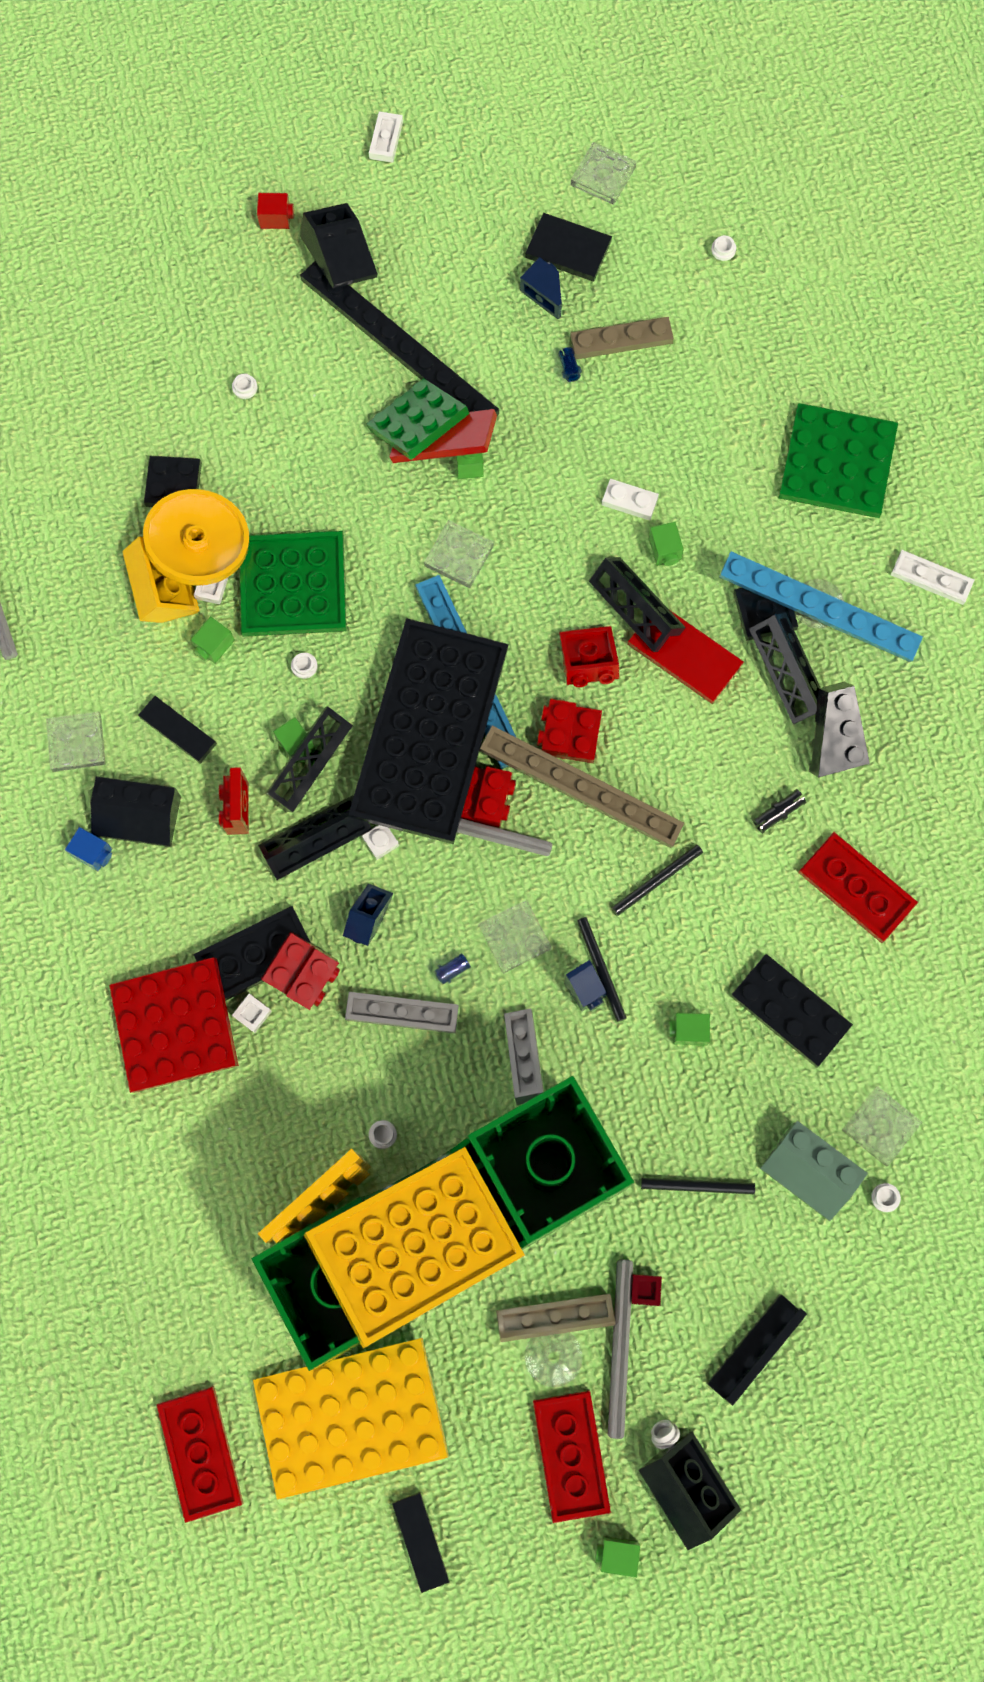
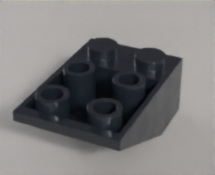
[300,203,378,288]

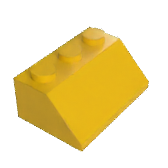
[122,536,200,623]

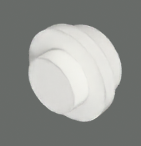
[711,235,736,261]
[232,374,258,399]
[291,653,318,679]
[369,1120,397,1149]
[871,1183,901,1212]
[651,1420,680,1449]

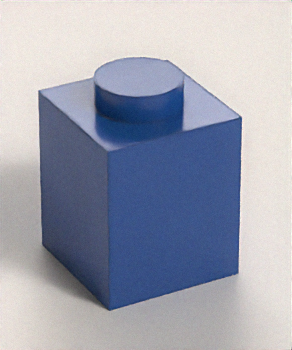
[65,827,112,871]

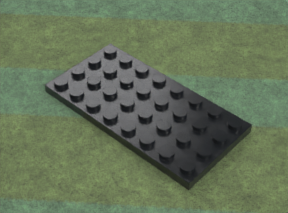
[348,618,509,844]

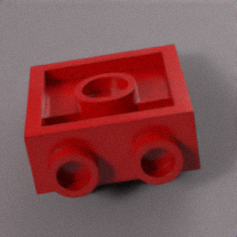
[559,626,619,688]
[537,699,602,764]
[461,766,516,828]
[219,767,249,835]
[261,932,340,1010]

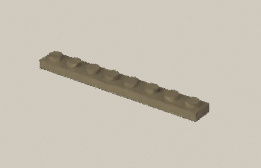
[480,725,684,848]

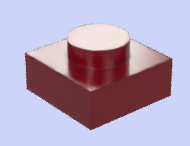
[631,1274,662,1306]

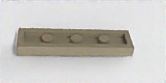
[570,317,674,360]
[496,1294,615,1342]

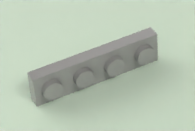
[345,992,459,1034]
[504,1008,544,1105]

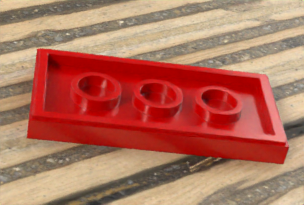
[389,409,497,463]
[627,610,744,704]
[798,832,918,943]
[156,1387,244,1523]
[533,1390,611,1523]

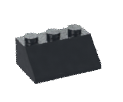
[90,776,181,847]
[639,1431,741,1550]

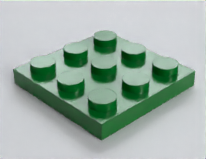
[366,378,470,460]

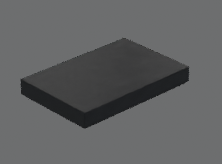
[525,212,612,282]

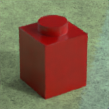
[257,193,294,229]

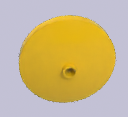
[143,489,249,586]

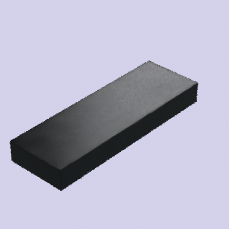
[138,696,217,764]
[392,1492,450,1593]

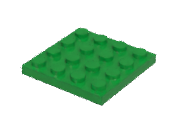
[779,403,898,518]
[240,531,347,637]

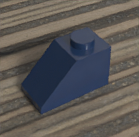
[520,257,562,319]
[343,883,393,946]
[564,960,606,1011]

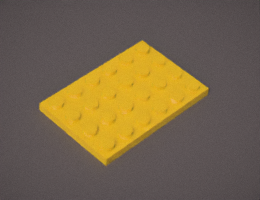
[304,1147,525,1348]
[258,1149,371,1244]
[253,1338,449,1500]

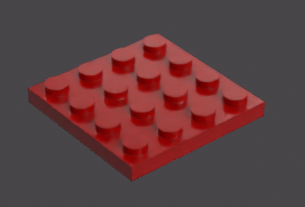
[109,957,239,1093]

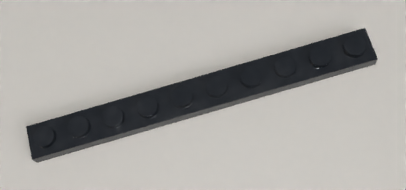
[300,261,499,416]

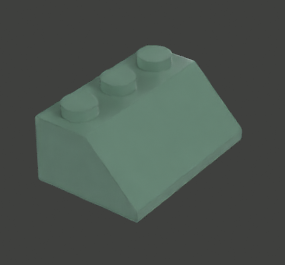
[760,1121,868,1221]

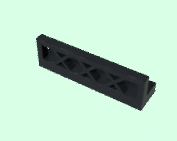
[589,557,686,652]
[749,613,821,724]
[265,706,353,812]
[258,795,372,880]
[706,1294,807,1406]

